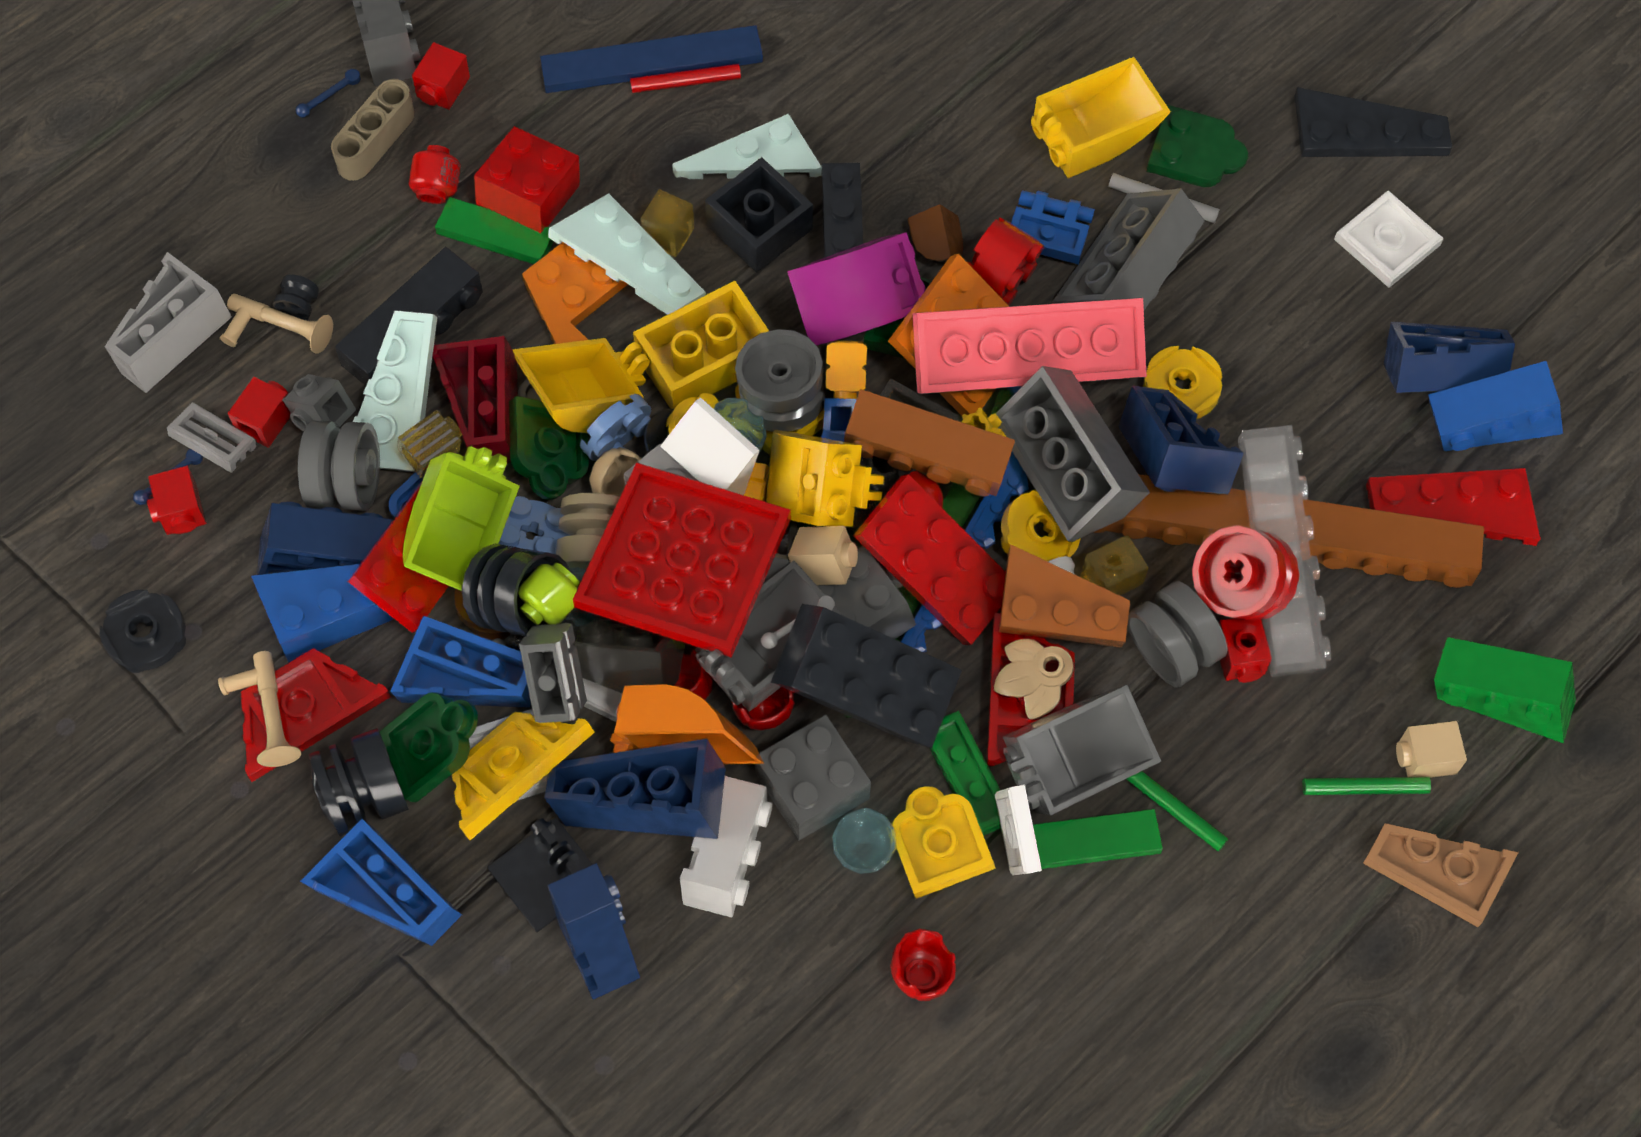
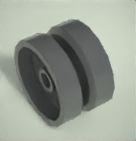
[735,329,826,432]
[298,421,380,511]
[1127,581,1228,688]

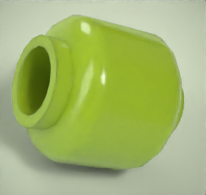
[518,563,580,625]

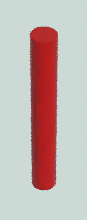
[630,64,741,93]

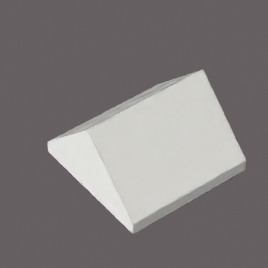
[661,397,759,495]

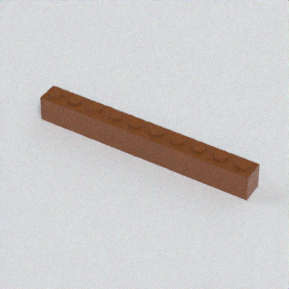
[1093,474,1484,588]

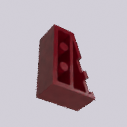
[432,336,517,463]

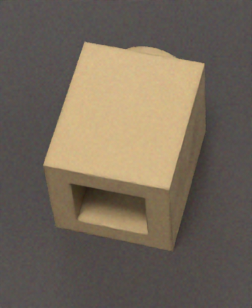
[788,526,858,585]
[1396,721,1467,778]

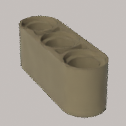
[331,79,415,180]

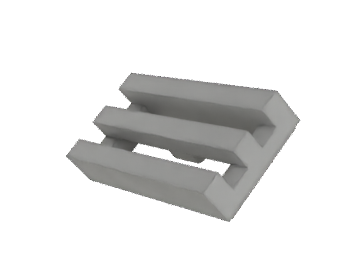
[167,402,256,473]

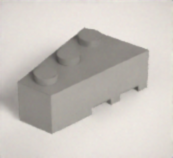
[105,252,232,393]

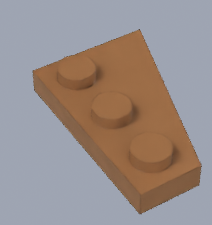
[1363,824,1519,927]

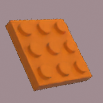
[888,254,1009,416]

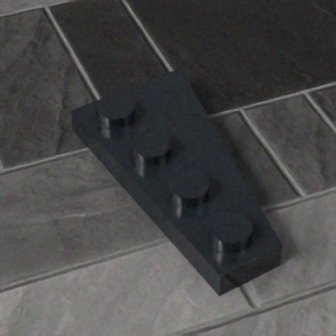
[1295,87,1452,157]

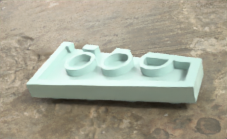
[548,193,706,315]
[353,311,437,472]

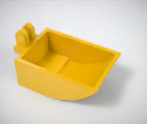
[1031,57,1171,178]
[512,338,650,433]
[765,430,884,526]

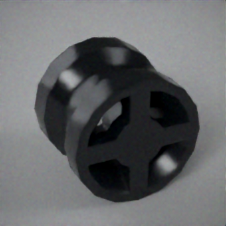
[273,274,319,320]

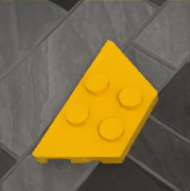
[452,712,595,840]

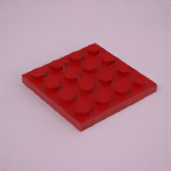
[573,462,791,658]

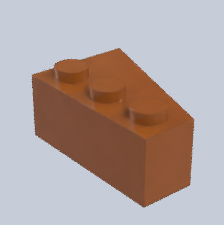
[999,544,1130,647]

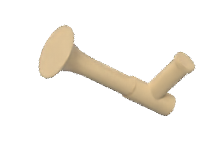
[220,293,333,354]
[218,651,301,767]

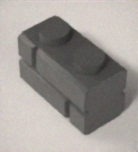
[519,623,587,723]

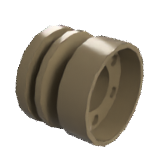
[556,493,620,580]

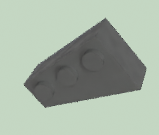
[352,0,421,86]

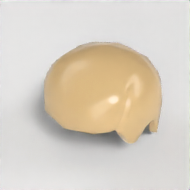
[589,447,642,496]

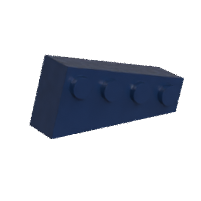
[544,739,726,839]

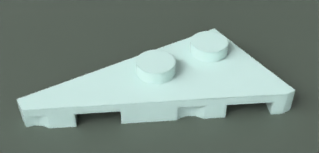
[672,114,822,179]

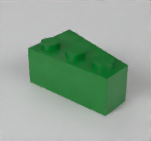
[1434,637,1576,744]

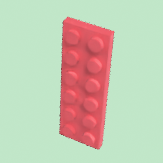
[913,298,1147,394]

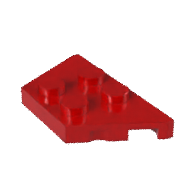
[987,613,1075,766]
[241,648,391,782]

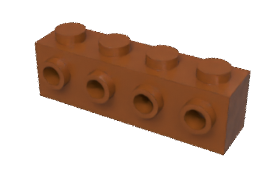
[844,389,1015,497]

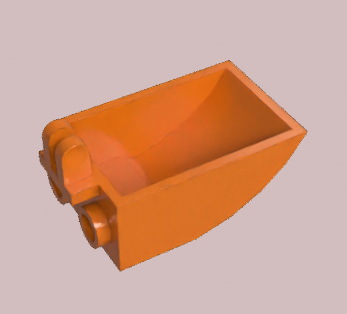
[610,684,764,764]

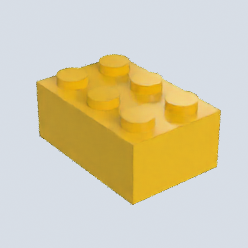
[633,281,769,409]

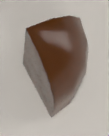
[908,204,964,262]

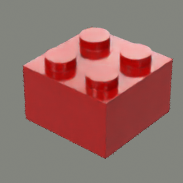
[474,126,580,233]

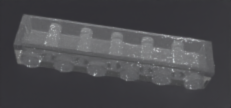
[1238,425,1331,677]

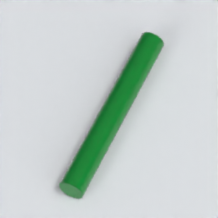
[1126,771,1228,852]
[1302,777,1431,795]

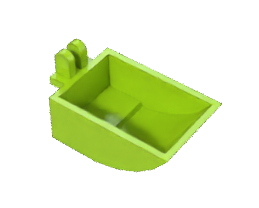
[403,446,519,591]

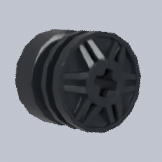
[462,543,571,637]
[308,728,409,836]

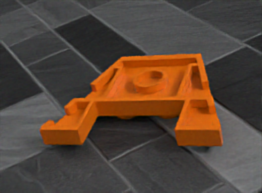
[522,242,628,344]

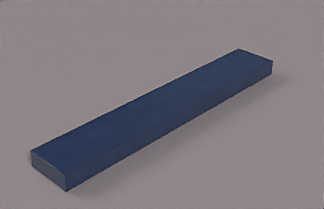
[540,25,763,93]

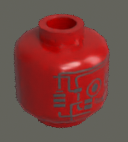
[409,145,461,204]

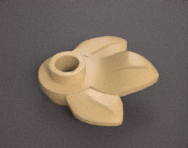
[994,639,1074,720]

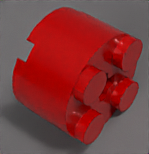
[967,217,1045,306]

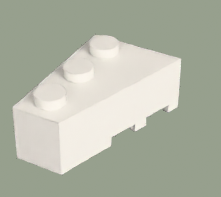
[680,776,772,918]

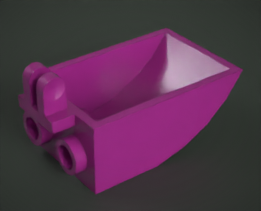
[787,232,926,345]

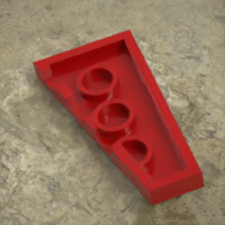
[1366,468,1540,546]

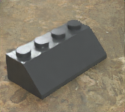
[1052,188,1205,310]
[996,366,1150,542]

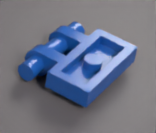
[1011,190,1095,265]

